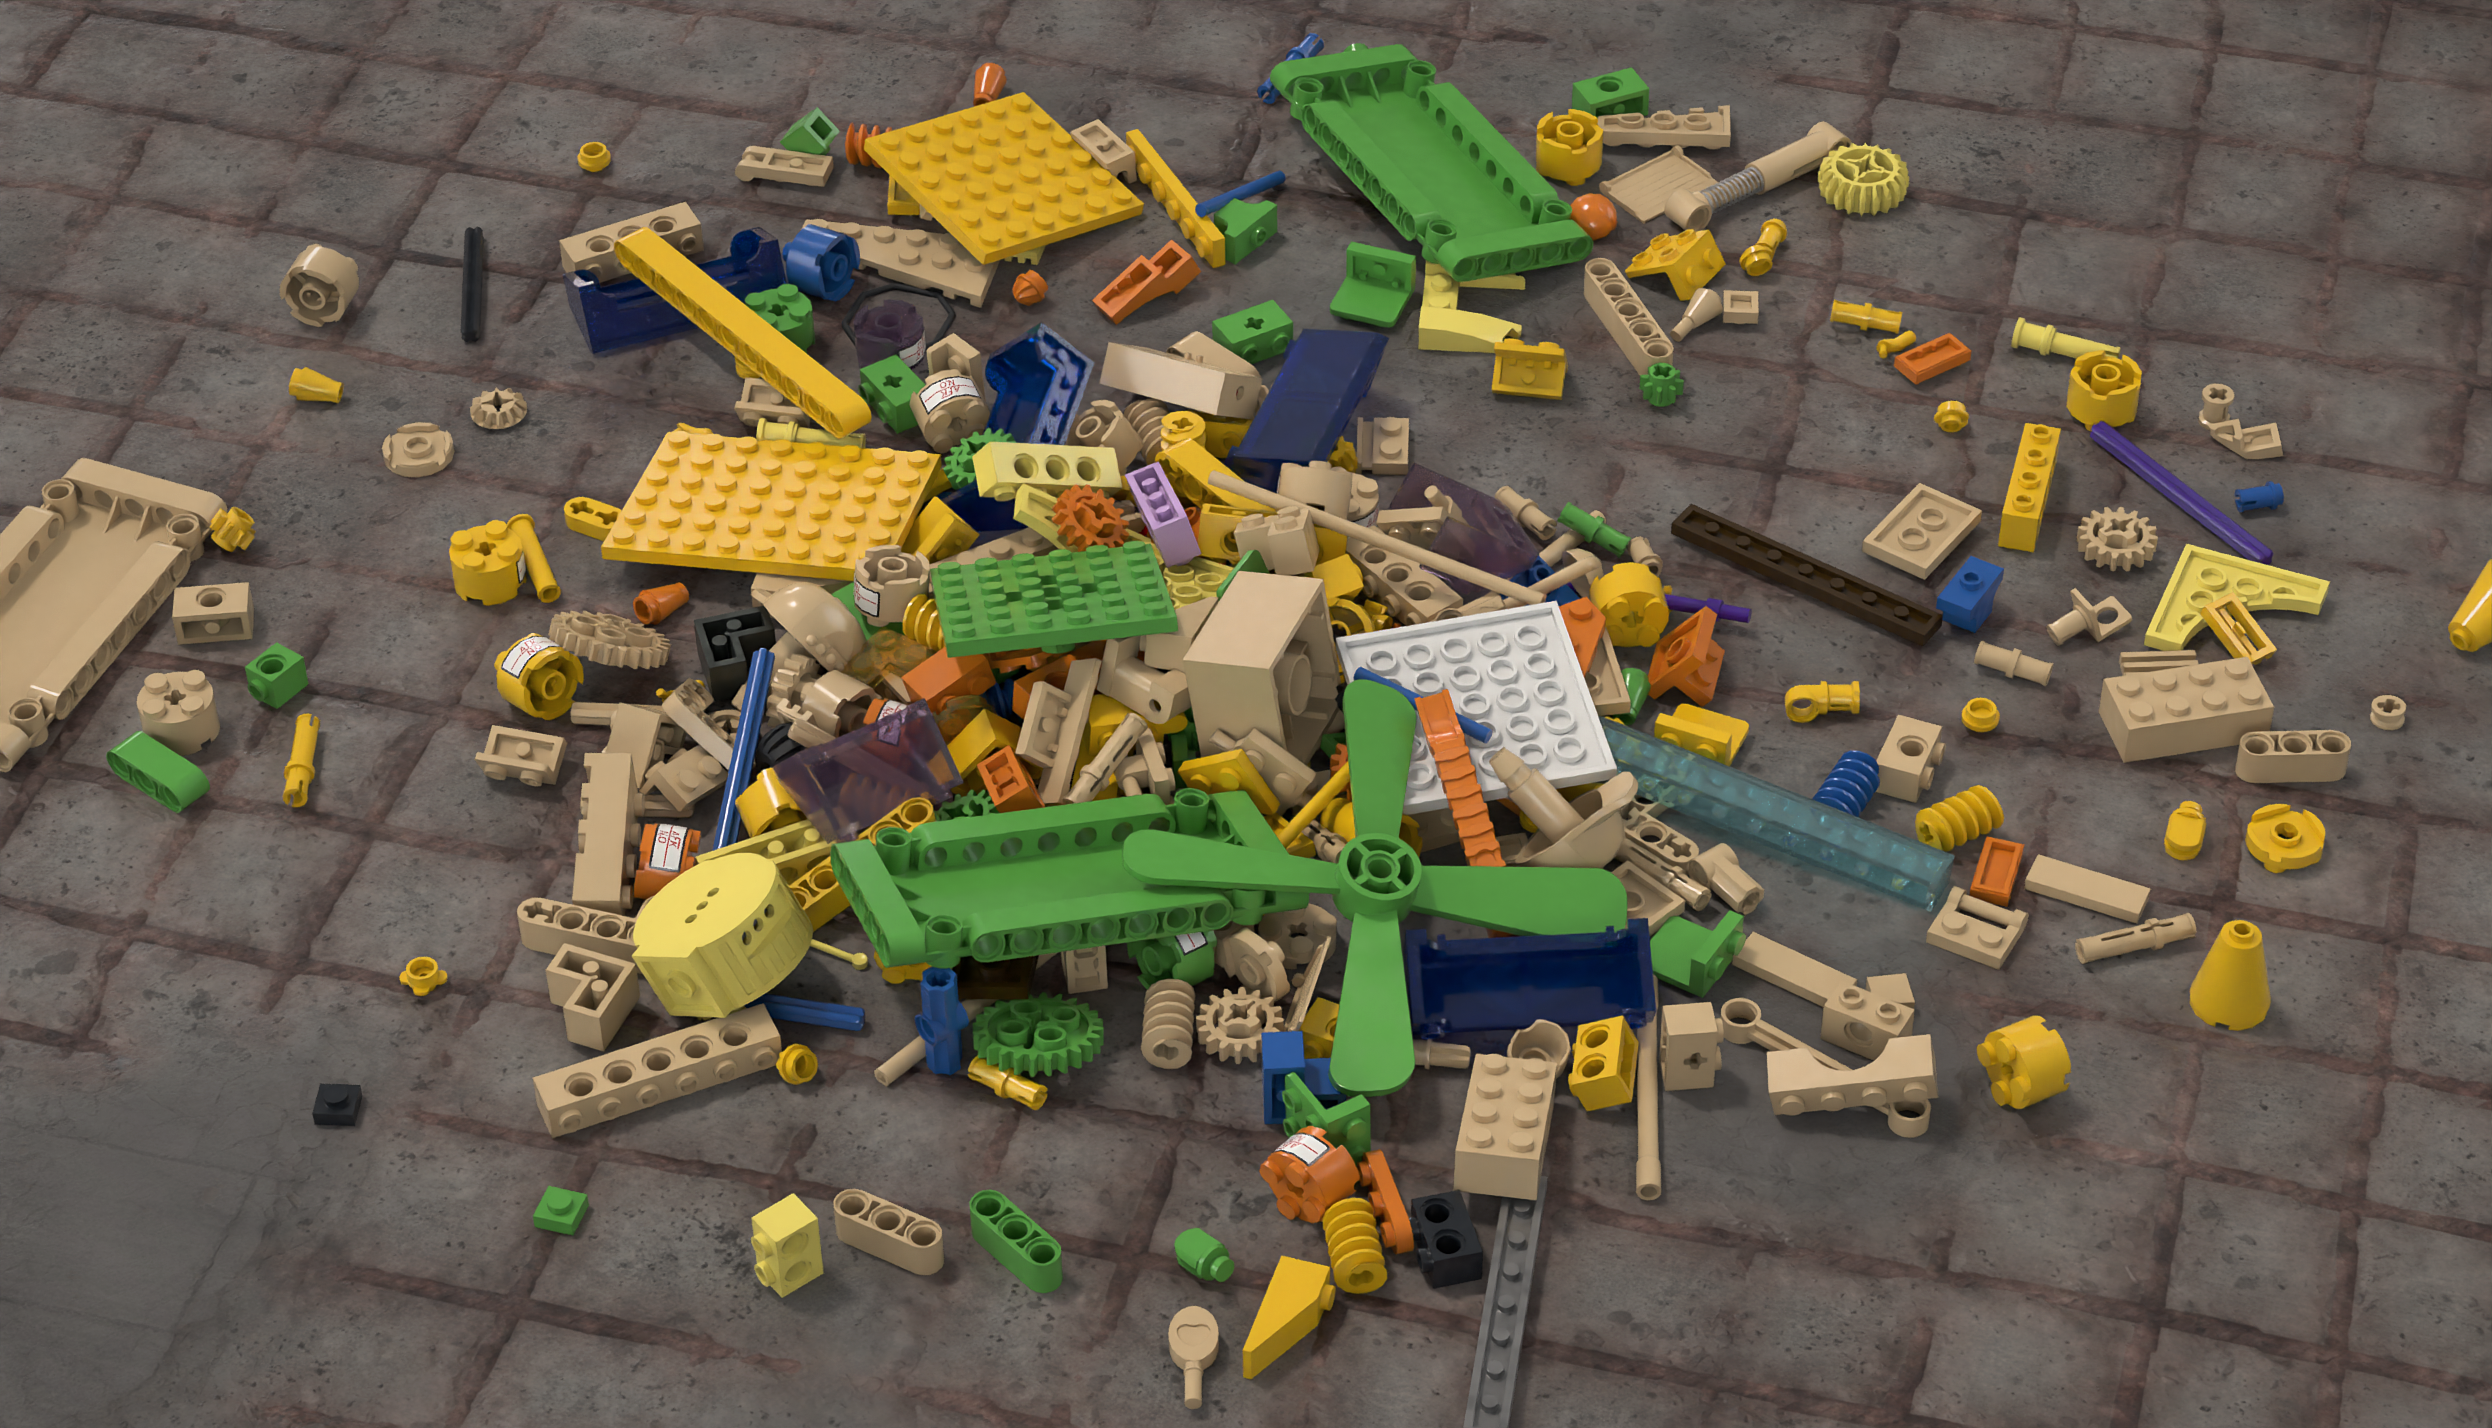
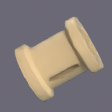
[2198,384,2234,430]

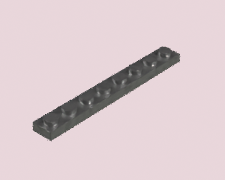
[1463,1176,1548,1428]

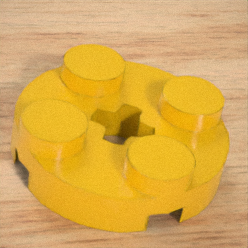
[2245,804,2326,873]

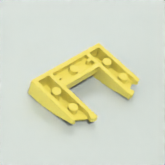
[1418,260,1525,353]

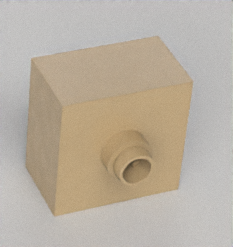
[1183,571,1341,765]

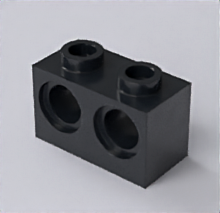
[1408,1190,1483,1289]

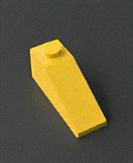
[1243,1255,1336,1379]

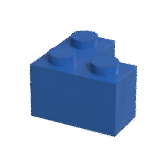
[1261,1031,1346,1124]

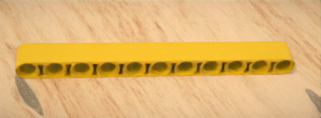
[614,227,872,439]

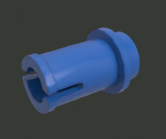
[2235,481,2284,513]

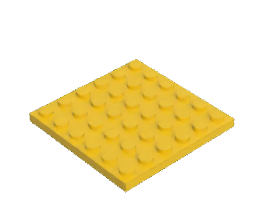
[864,92,1144,265]

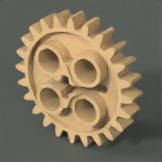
[548,611,671,669]

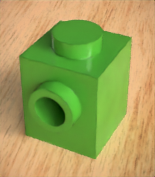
[780,107,840,155]

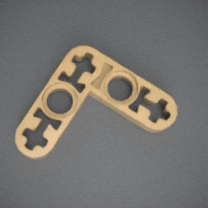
[662,678,756,770]
[1619,762,1699,875]

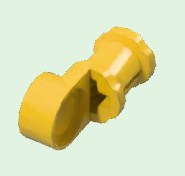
[1785,681,1860,723]

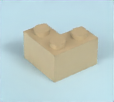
[1234,506,1320,576]
[602,702,687,788]
[546,943,640,1051]

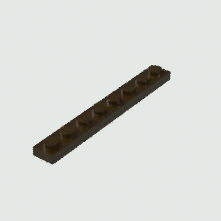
[1671,504,1943,646]

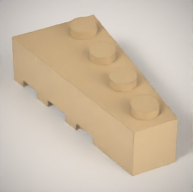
[572,753,645,916]

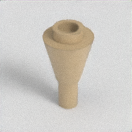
[1670,288,1723,342]

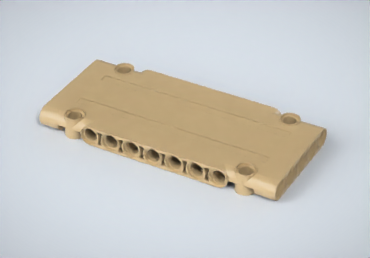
[0,458,227,772]

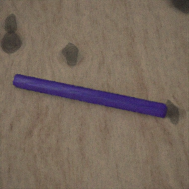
[2090,421,2273,565]

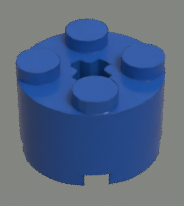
[782,224,860,301]

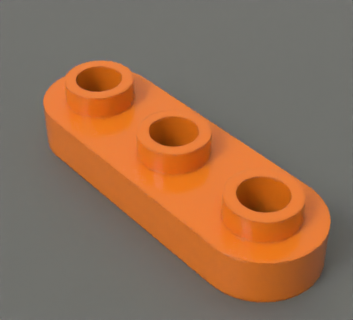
[1357,1149,1414,1254]

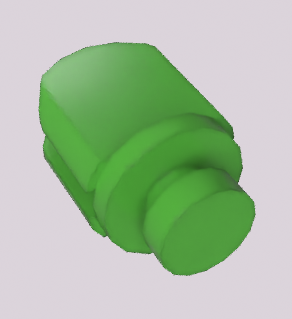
[1174,1228,1234,1282]

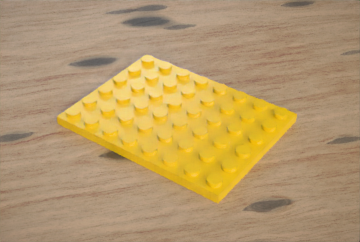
[601,431,942,581]

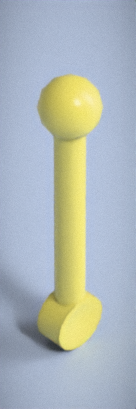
[810,939,868,970]

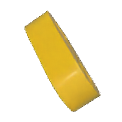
[564,497,622,541]

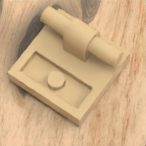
[1376,485,1476,560]
[1114,728,1175,805]

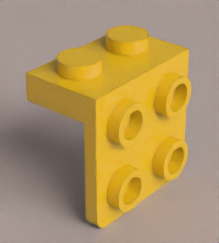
[1625,229,1726,301]
[1653,704,1749,777]

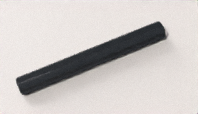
[460,226,484,342]

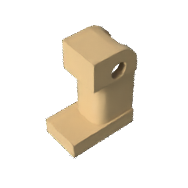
[1097,636,1191,724]

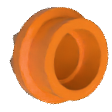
[1012,270,1048,306]

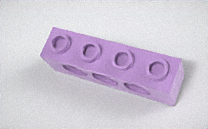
[1125,461,1201,568]

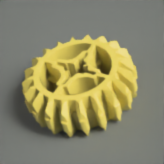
[1818,143,1909,216]

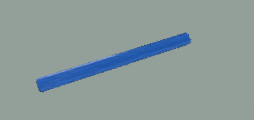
[712,648,775,851]

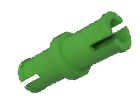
[1557,502,1632,558]

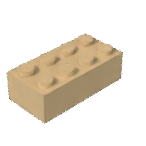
[2099,657,2274,763]
[1453,1054,1557,1200]

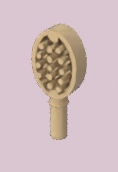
[1168,1306,1219,1409]

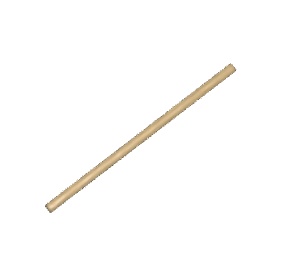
[1208,470,1546,605]

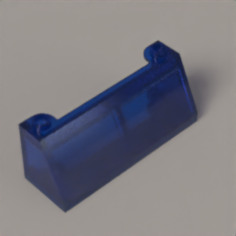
[562,227,787,354]
[937,322,1095,532]
[1224,329,1389,494]
[1402,918,1656,1039]

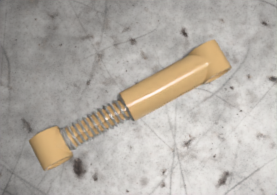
[1664,121,1852,232]

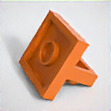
[1648,606,1725,707]

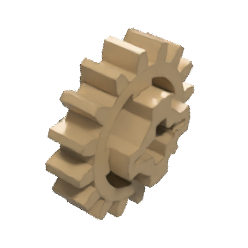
[2076,507,2158,571]
[766,654,821,729]
[1196,987,1284,1064]

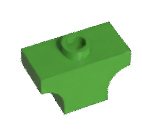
[1214,198,1277,265]

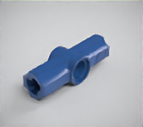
[914,967,969,1075]

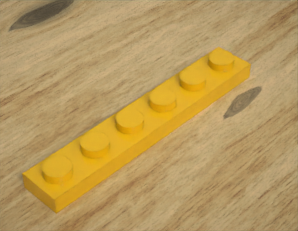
[1126,129,1225,268]

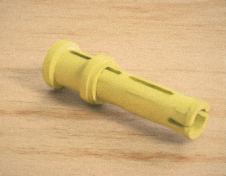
[2011,317,2121,359]
[756,418,866,448]

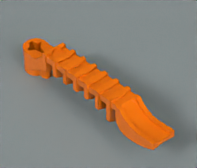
[1414,689,1522,948]

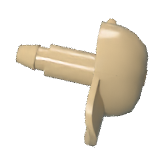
[731,582,866,712]
[1489,747,1638,869]

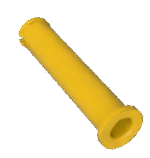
[507,514,561,603]

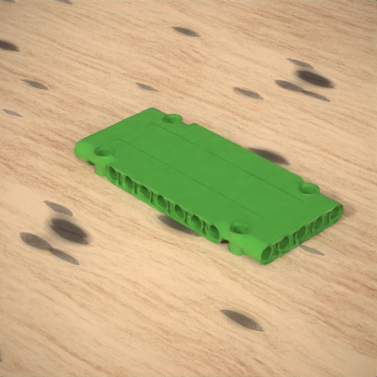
[1270,44,1594,282]
[830,788,1309,969]

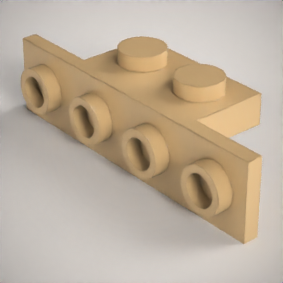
[1015,658,1102,806]

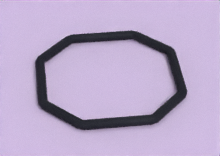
[842,283,956,356]

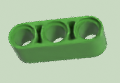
[106,731,210,813]
[969,1190,1063,1293]

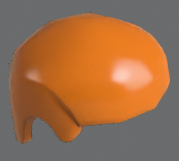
[1570,193,1617,241]

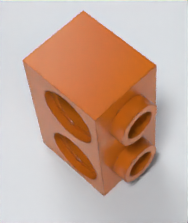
[977,745,1045,813]

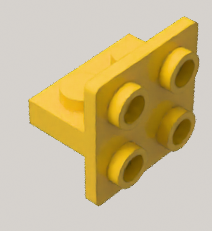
[1491,338,1568,400]

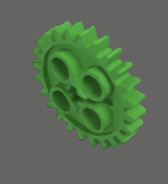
[973,992,1104,1077]

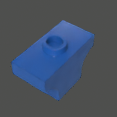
[1936,556,2004,633]

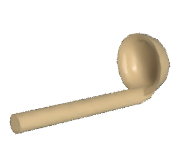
[1503,548,1604,609]

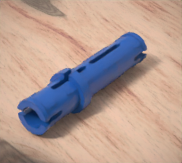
[1257,33,1324,104]

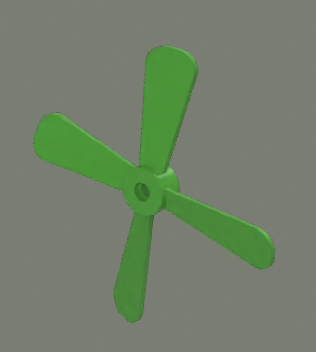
[1122,679,1627,1097]

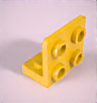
[901,497,980,564]

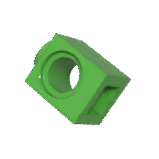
[245,642,309,709]

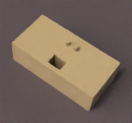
[1099,342,1262,420]

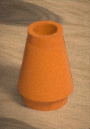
[973,63,1007,107]
[633,582,689,625]

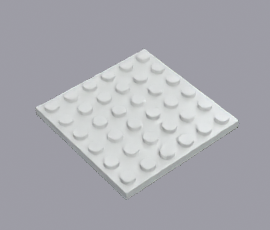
[1336,601,1617,815]

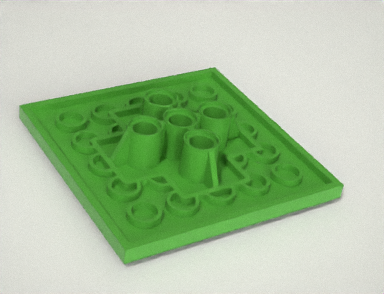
[930,541,1178,658]

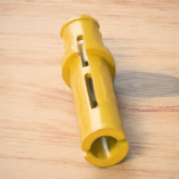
[282,714,320,807]

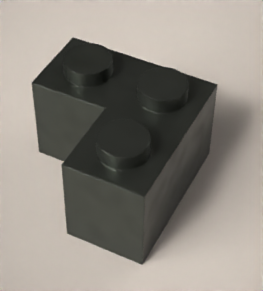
[693,606,776,701]

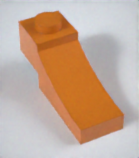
[1092,240,1201,325]

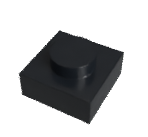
[312,1083,362,1126]

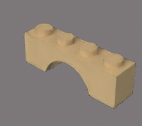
[1767,1034,1938,1116]

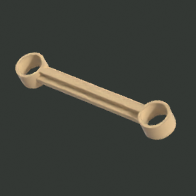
[1720,998,1931,1138]

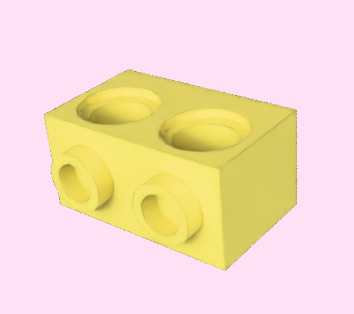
[751,1193,824,1298]

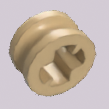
[2370,695,2406,730]

